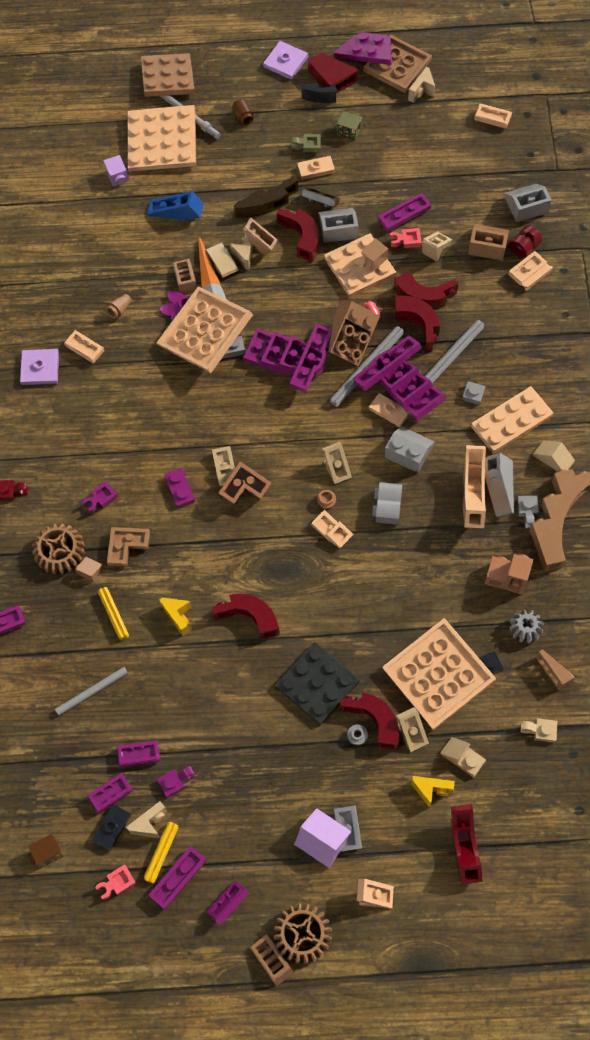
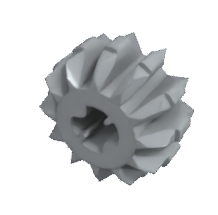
[509,609,544,644]

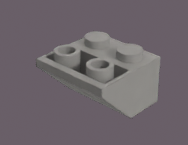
[503,184,552,222]
[318,208,358,243]

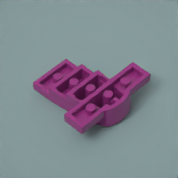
[243,323,332,393]
[352,336,446,421]

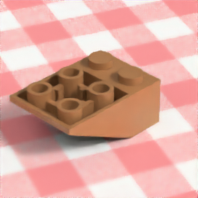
[329,299,380,366]

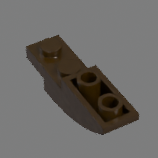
[234,176,299,218]

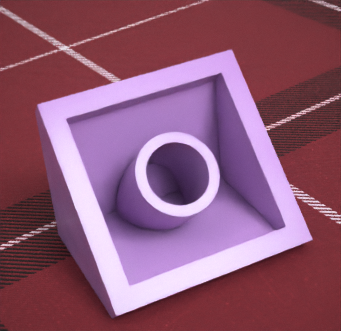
[294,809,352,868]

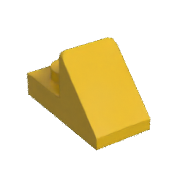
[159,598,191,636]
[411,776,455,807]

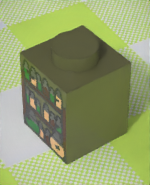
[335,111,362,141]

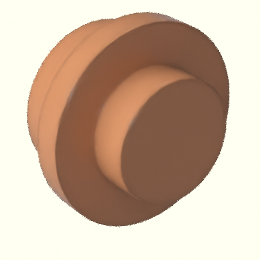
[317,490,336,509]

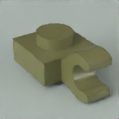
[291,134,321,153]

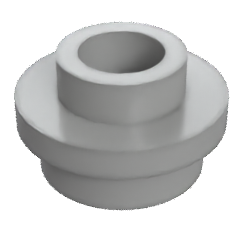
[347,725,368,745]

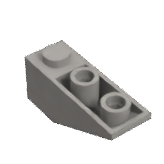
[485,453,514,517]

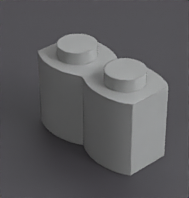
[372,483,402,525]

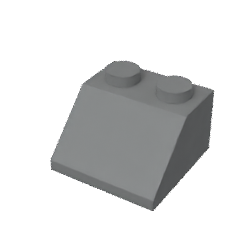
[385,426,435,473]

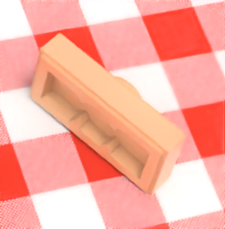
[474,104,512,129]
[297,156,335,180]
[64,330,104,364]
[369,393,409,427]

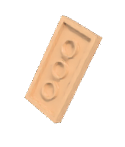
[471,386,554,454]

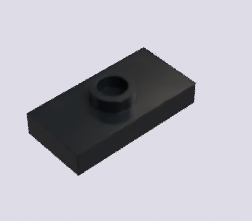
[91,804,132,852]

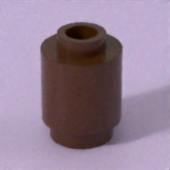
[232,100,254,125]

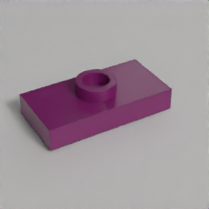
[117,740,160,767]
[87,773,133,814]
[206,880,249,925]

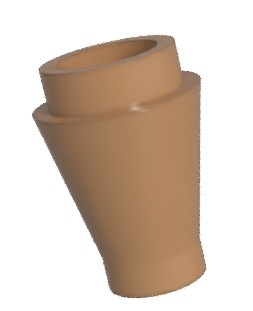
[106,294,132,319]

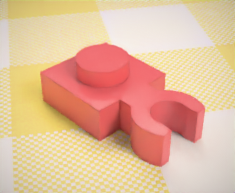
[390,228,422,248]
[96,864,136,900]

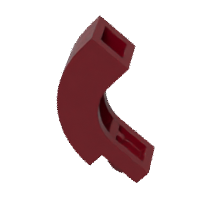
[276,208,319,263]
[393,271,459,309]
[395,296,440,352]
[212,593,280,639]
[340,692,399,750]
[450,804,483,885]

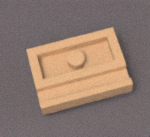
[508,251,553,291]

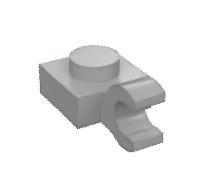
[517,496,539,529]

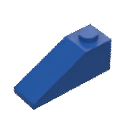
[147,191,204,220]

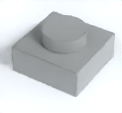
[462,381,486,405]

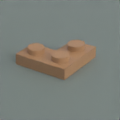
[107,527,150,566]

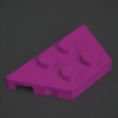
[334,32,392,65]

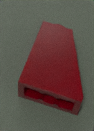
[308,52,358,94]

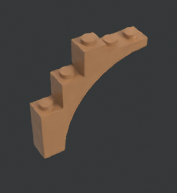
[530,469,590,572]

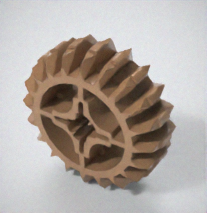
[32,523,85,574]
[274,903,332,964]

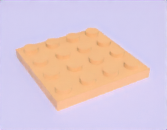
[128,105,196,172]
[157,286,253,373]
[382,618,496,731]

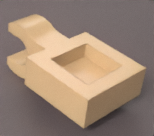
[521,718,557,743]

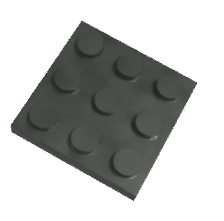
[275,642,360,726]

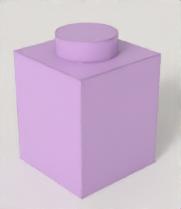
[103,155,129,186]

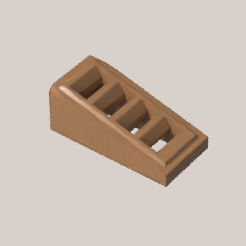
[242,218,278,256]
[173,259,197,295]
[536,649,575,690]
[249,934,294,986]

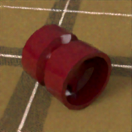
[509,225,542,259]

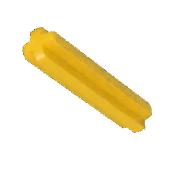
[98,587,129,640]
[144,822,178,883]

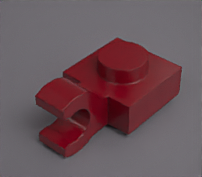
[0,480,29,501]

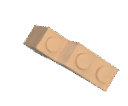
[463,445,486,528]

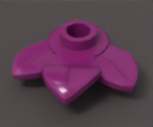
[160,291,190,321]

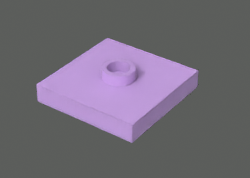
[263,41,308,80]
[20,349,59,385]

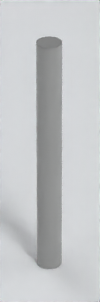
[55,667,128,716]

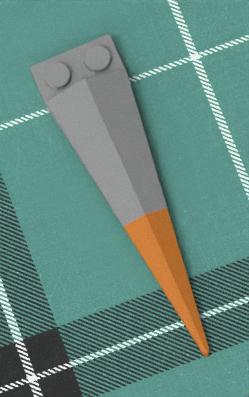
[198,237,245,359]

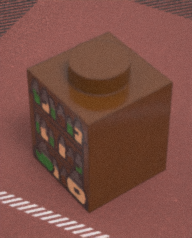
[28,834,63,869]

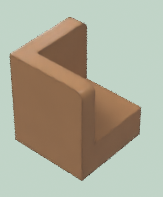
[361,238,388,271]

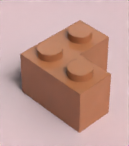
[218,462,271,504]
[485,554,533,595]

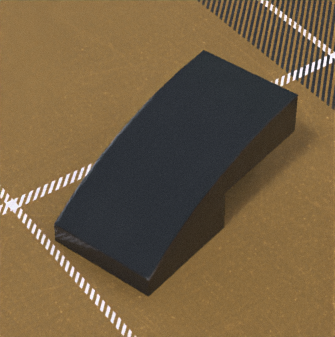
[301,83,336,103]

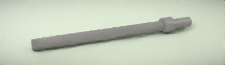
[160,95,221,139]

